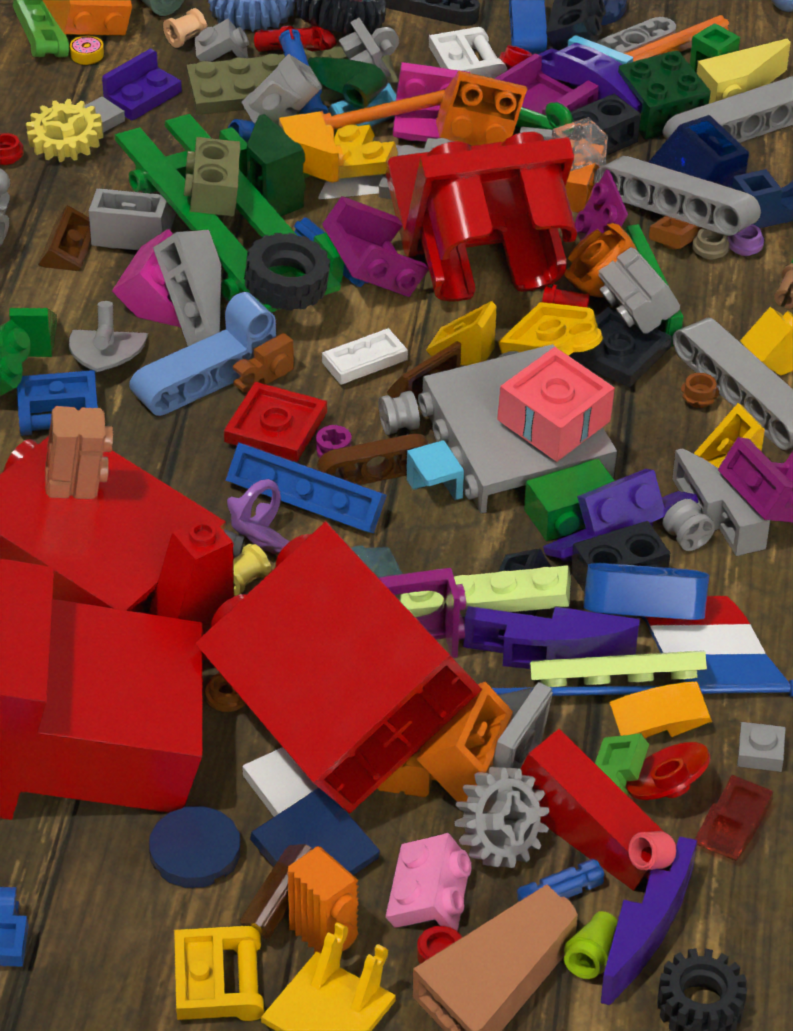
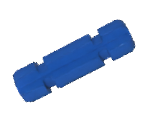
[517,859,605,902]

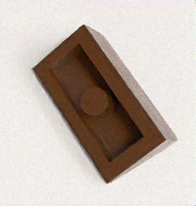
[38,205,91,271]
[387,341,461,401]
[239,844,312,940]

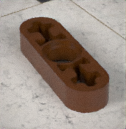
[317,434,429,485]

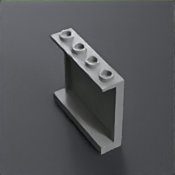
[418,344,617,513]

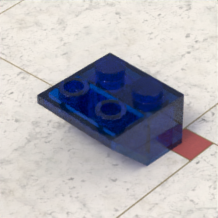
[648,115,749,188]

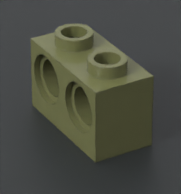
[184,137,240,216]

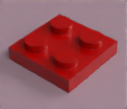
[224,382,327,462]

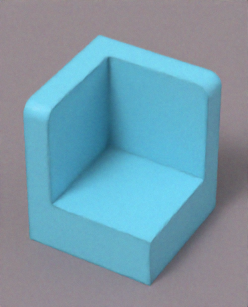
[407,440,464,500]

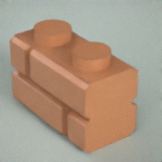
[45,406,113,499]

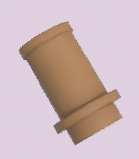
[774,263,793,309]

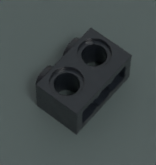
[546,0,606,51]
[558,94,640,158]
[571,521,671,593]

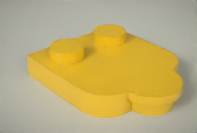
[498,302,603,356]

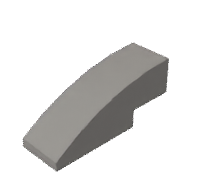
[672,449,770,556]

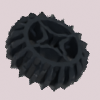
[297,0,386,34]

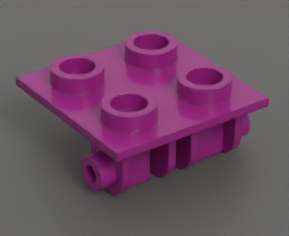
[575,169,628,241]

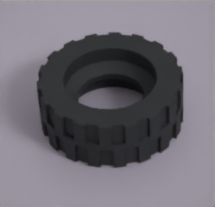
[244,233,330,310]

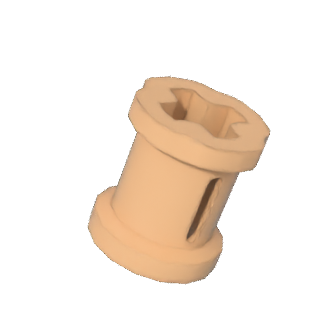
[163,8,207,48]

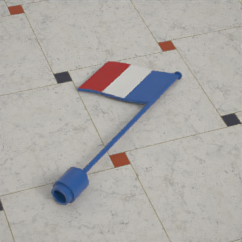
[492,596,793,697]

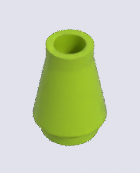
[564,911,618,979]

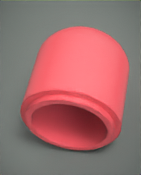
[628,831,676,870]

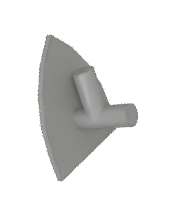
[69,301,148,372]

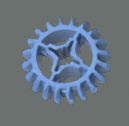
[208,0,297,32]

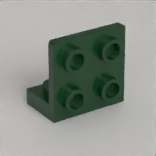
[618,51,711,140]

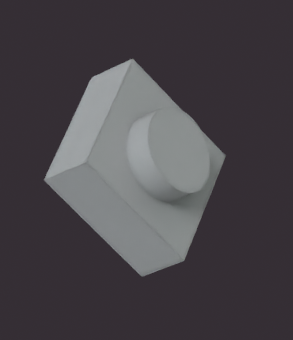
[737,722,785,772]

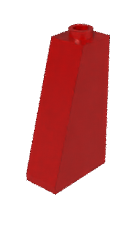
[148,515,234,661]
[520,729,677,891]

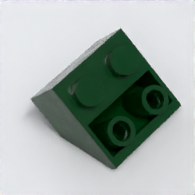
[247,114,306,217]

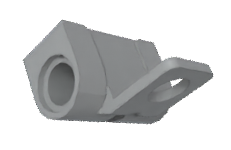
[242,54,322,125]

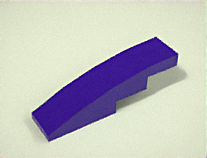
[601,836,697,1005]

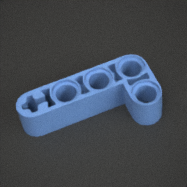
[129,292,276,416]

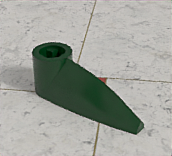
[308,57,388,109]

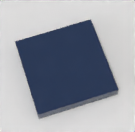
[250,788,380,875]

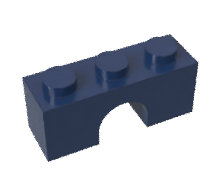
[732,169,793,228]

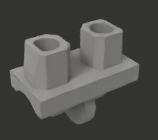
[339,18,399,77]

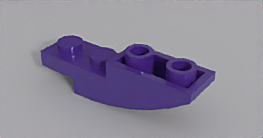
[538,43,643,113]
[463,606,640,669]

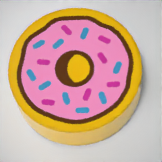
[70,35,104,65]

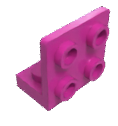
[393,62,470,142]

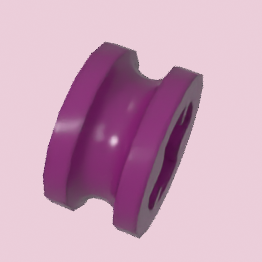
[316,425,352,459]

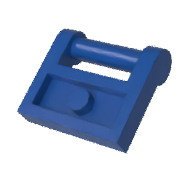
[17,370,98,436]

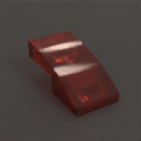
[695,775,773,861]

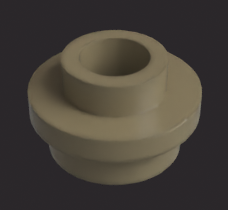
[693,228,729,260]

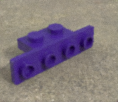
[543,469,699,562]

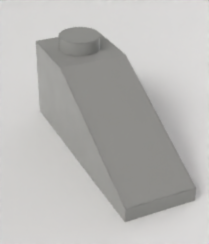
[153,230,221,346]

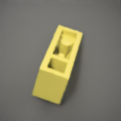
[697,39,791,104]

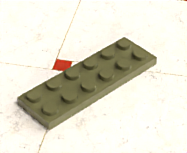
[186,47,398,115]

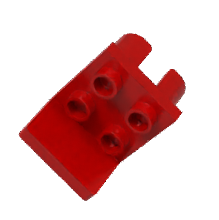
[386,132,577,302]

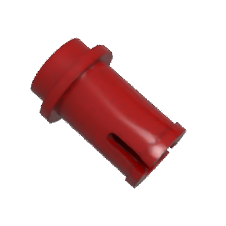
[542,284,590,308]

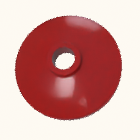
[626,742,711,800]

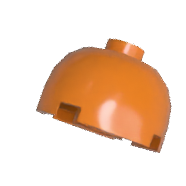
[564,223,637,298]

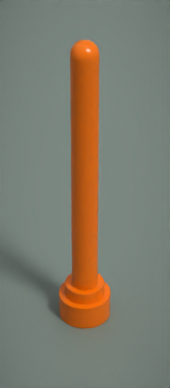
[319,89,446,133]

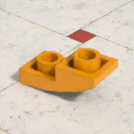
[609,682,712,738]

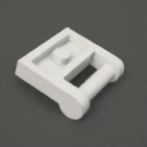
[429,27,508,79]

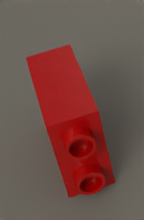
[0,436,226,614]
[195,521,483,814]

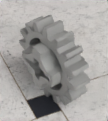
[454,767,549,868]

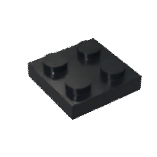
[569,307,672,388]

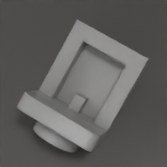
[195,18,249,62]

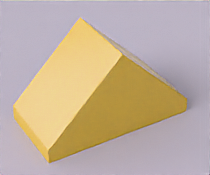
[426,301,497,366]
[694,403,765,468]

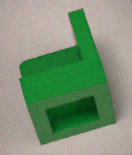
[690,23,740,72]

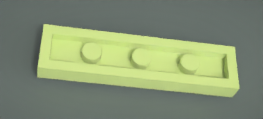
[401,565,571,617]
[530,650,707,687]

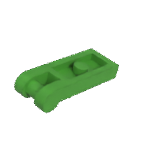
[13,0,69,57]

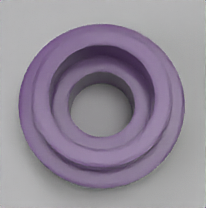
[728,224,764,256]

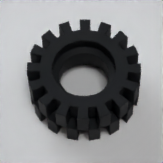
[657,948,747,1031]

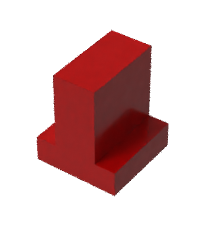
[0,559,202,820]

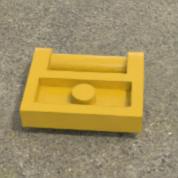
[174,926,264,1021]

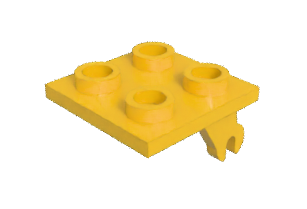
[261,922,396,1031]

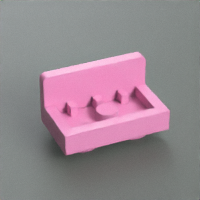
[386,833,471,931]

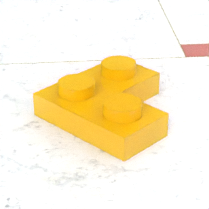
[334,124,398,179]

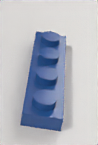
[226,442,387,533]

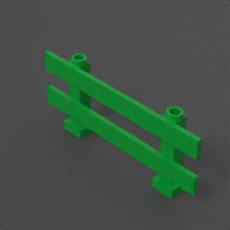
[114,114,345,312]

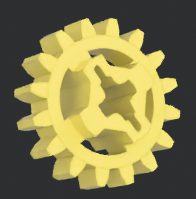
[26,99,104,162]

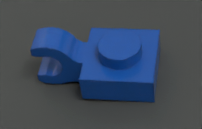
[0,887,29,967]

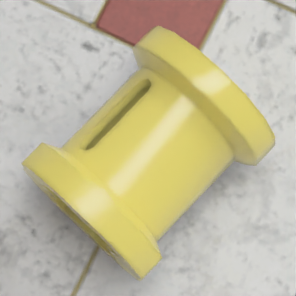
[234,544,271,596]

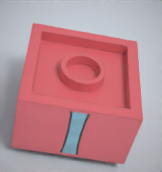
[497,347,615,462]

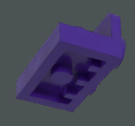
[102,48,182,121]

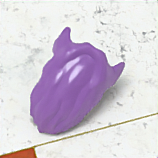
[227,479,290,555]

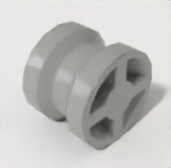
[378,391,420,435]
[663,499,715,551]

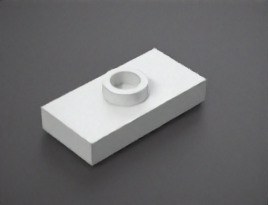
[322,328,408,385]

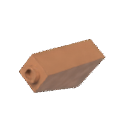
[413,884,578,1031]

